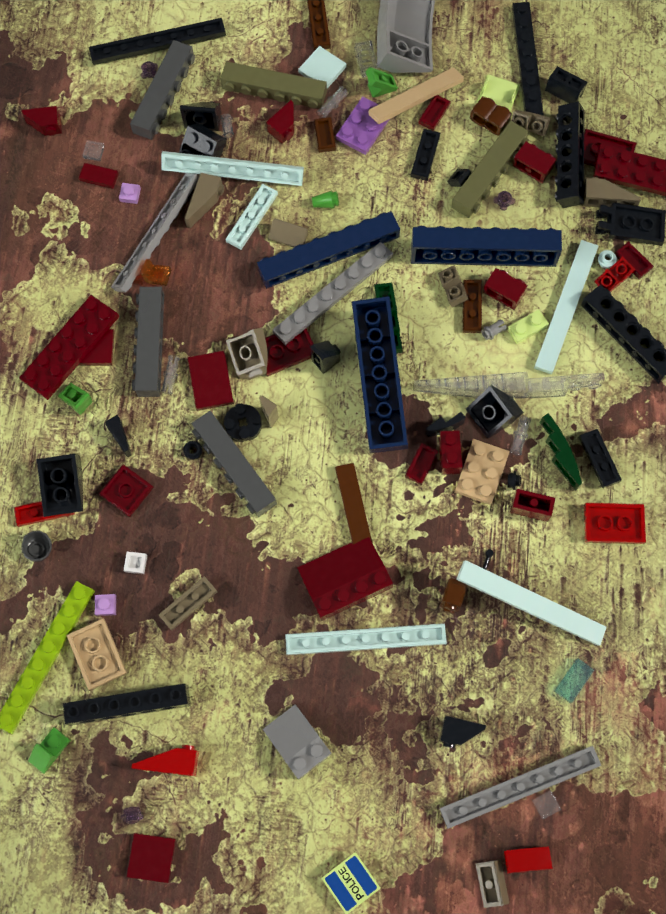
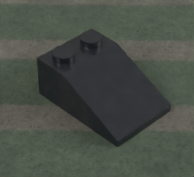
[36,454,83,517]

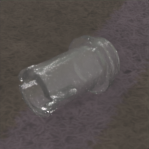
[219,114,234,138]

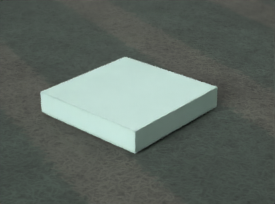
[298,46,347,88]

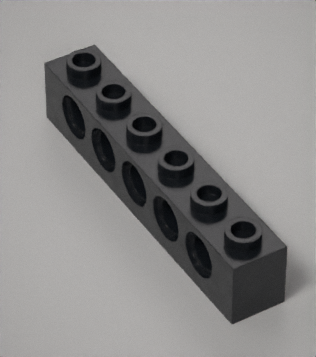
[555,101,585,208]
[581,284,666,384]
[63,683,191,726]

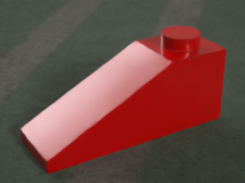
[131,745,199,777]

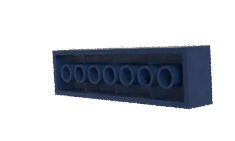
[411,226,562,267]
[352,297,408,453]

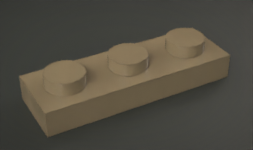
[159,576,217,631]

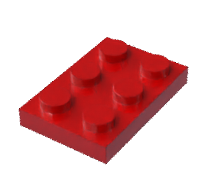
[584,503,646,544]

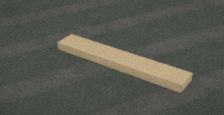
[369,67,464,124]

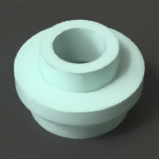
[598,250,617,268]

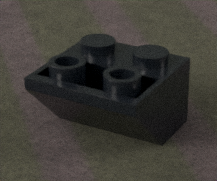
[179,123,227,157]

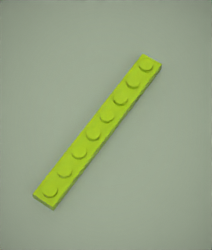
[0,581,95,734]

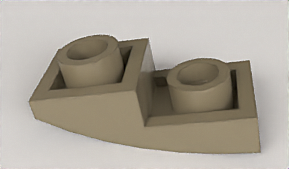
[511,110,551,136]
[438,265,468,307]

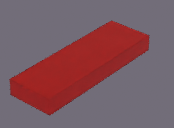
[14,501,75,527]

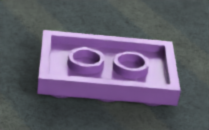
[336,96,390,155]

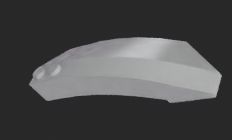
[377,0,435,73]

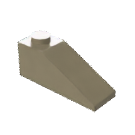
[185,173,225,228]
[583,177,641,207]

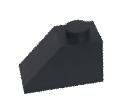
[310,341,341,374]
[439,716,486,749]

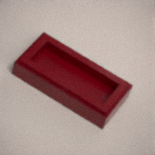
[418,95,451,131]
[79,163,119,189]
[615,241,654,280]
[405,443,439,485]

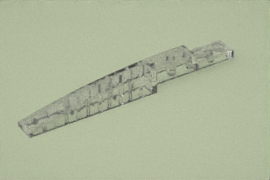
[413,372,605,398]

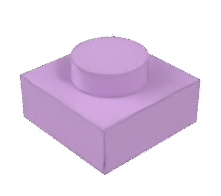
[119,183,141,204]
[95,594,116,616]

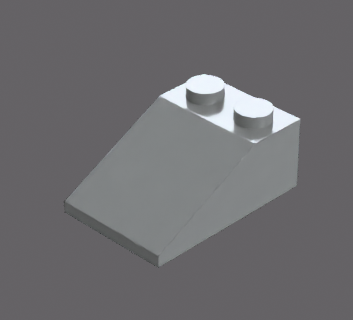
[263,704,332,780]

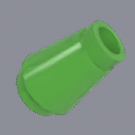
[312,190,339,208]

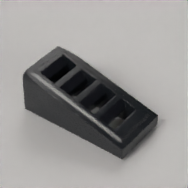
[105,415,132,458]

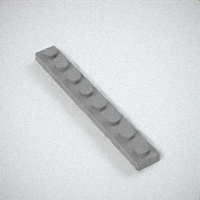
[111,173,199,293]
[273,242,393,345]
[439,746,602,829]

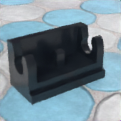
[545,66,588,103]

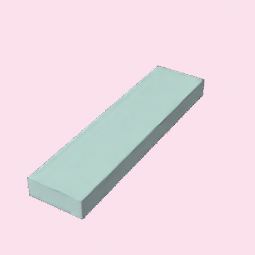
[225,184,278,250]

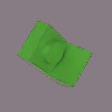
[365,67,398,97]
[58,383,93,415]
[28,727,71,774]

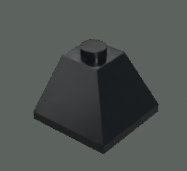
[180,101,222,131]
[466,385,524,439]

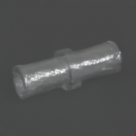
[317,86,348,118]
[161,355,180,395]
[510,416,531,456]

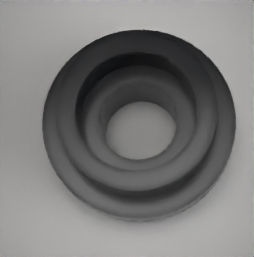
[183,441,203,460]
[508,471,521,490]

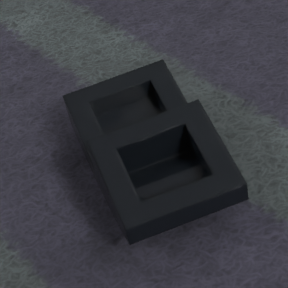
[425,412,466,437]

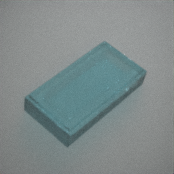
[554,658,594,704]

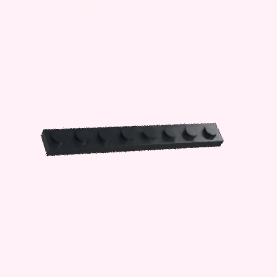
[512,2,544,116]
[89,18,226,65]

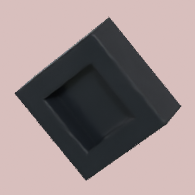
[447,169,471,187]

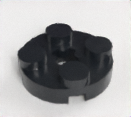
[224,403,262,442]

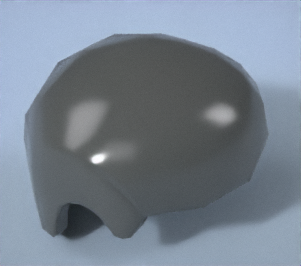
[21,530,52,562]

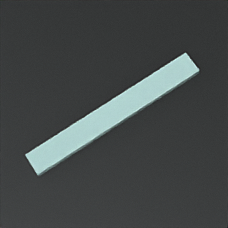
[161,151,304,186]
[534,240,598,375]
[456,560,606,646]
[285,623,447,655]

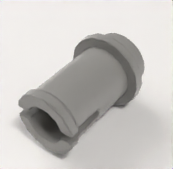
[482,319,506,340]

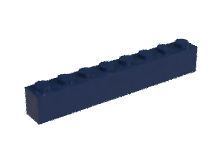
[257,211,400,289]

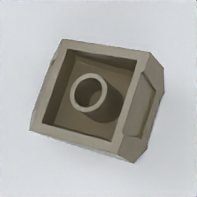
[226,328,268,380]

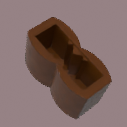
[470,96,512,136]
[440,578,468,615]

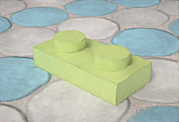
[507,309,549,344]

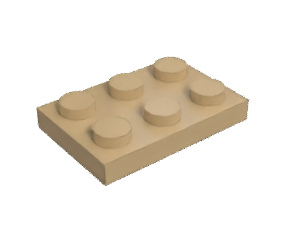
[454,439,510,505]
[66,618,127,691]

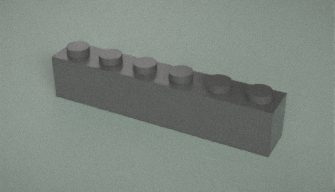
[130,40,195,140]
[132,287,164,397]
[191,411,277,517]

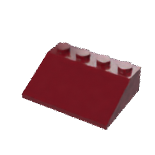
[297,537,393,621]

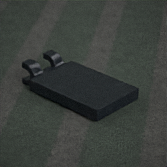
[595,203,666,246]

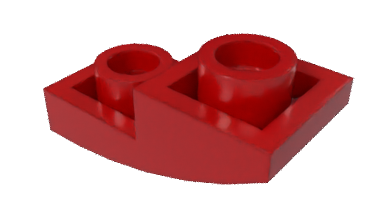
[594,256,636,292]
[504,847,553,873]

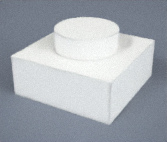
[124,552,147,574]

